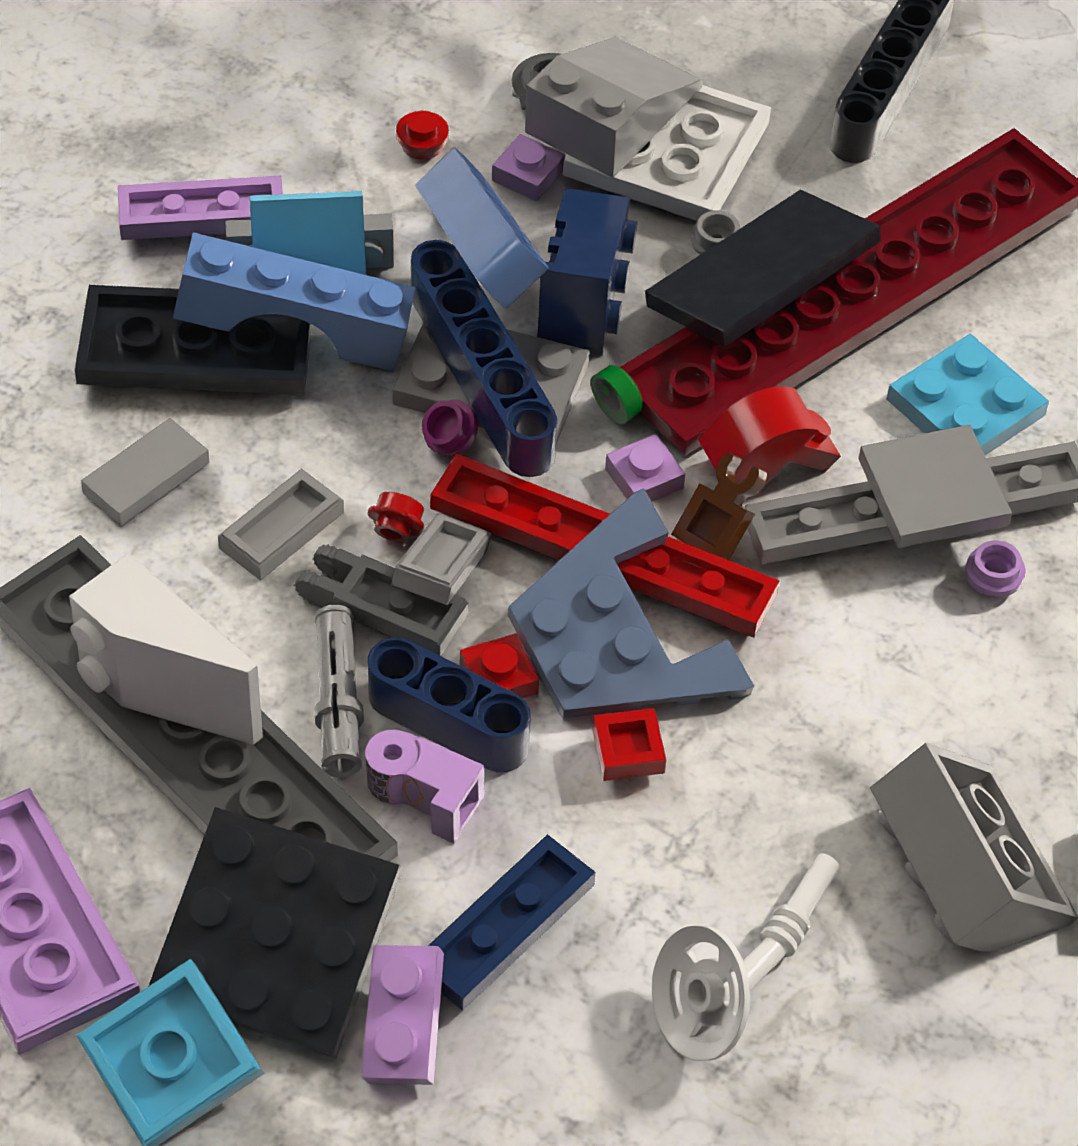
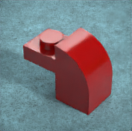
[698,387,841,492]

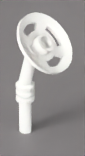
[652,853,839,1061]

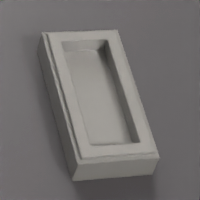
[81,418,210,526]
[218,468,344,581]
[391,513,491,605]

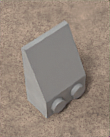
[525,37,702,178]

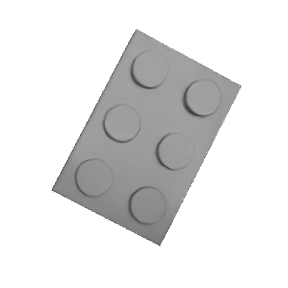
[393,323,589,444]

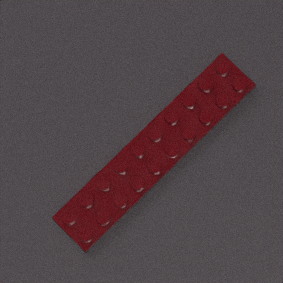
[619,128,1078,456]

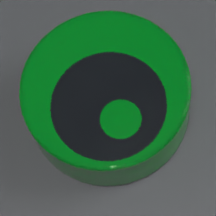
[590,365,643,425]

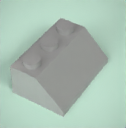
[870,742,1078,953]

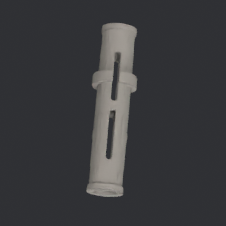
[314,605,364,777]

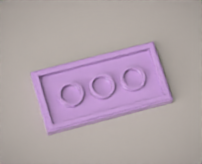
[0,788,140,1055]

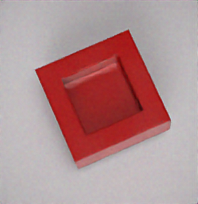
[460,633,539,698]
[592,708,667,781]

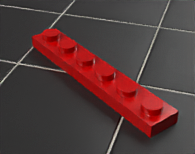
[430,453,780,638]

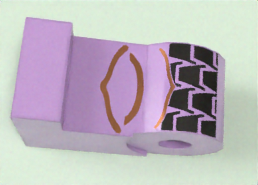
[365,729,485,844]

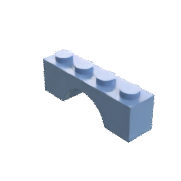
[173,232,415,372]

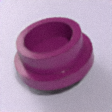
[422,400,478,457]

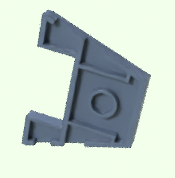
[507,488,754,718]

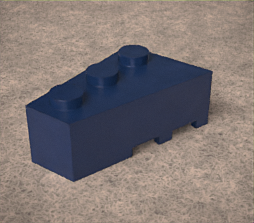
[537,188,638,355]

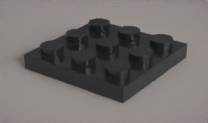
[148,807,403,1059]

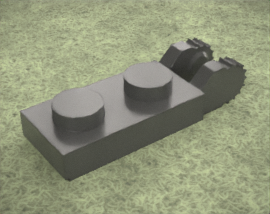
[293,544,469,656]

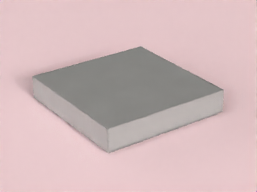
[858,425,1012,548]

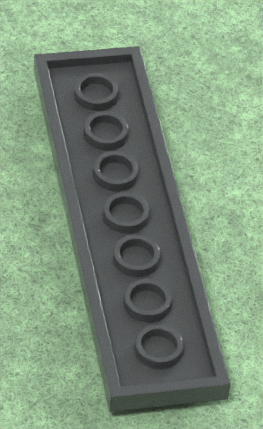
[0,535,398,862]

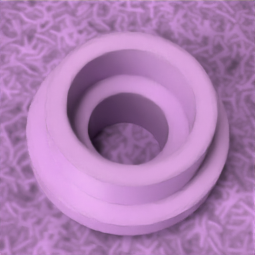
[965,540,1026,597]

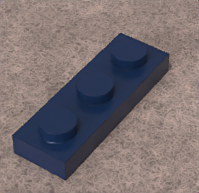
[428,834,596,1011]

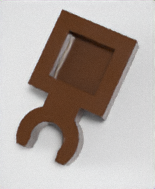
[671,452,767,560]

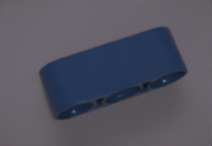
[368,637,531,772]

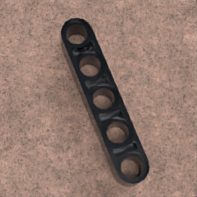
[829,0,955,163]

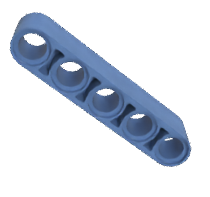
[415,147,549,308]

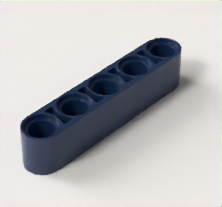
[411,240,558,477]

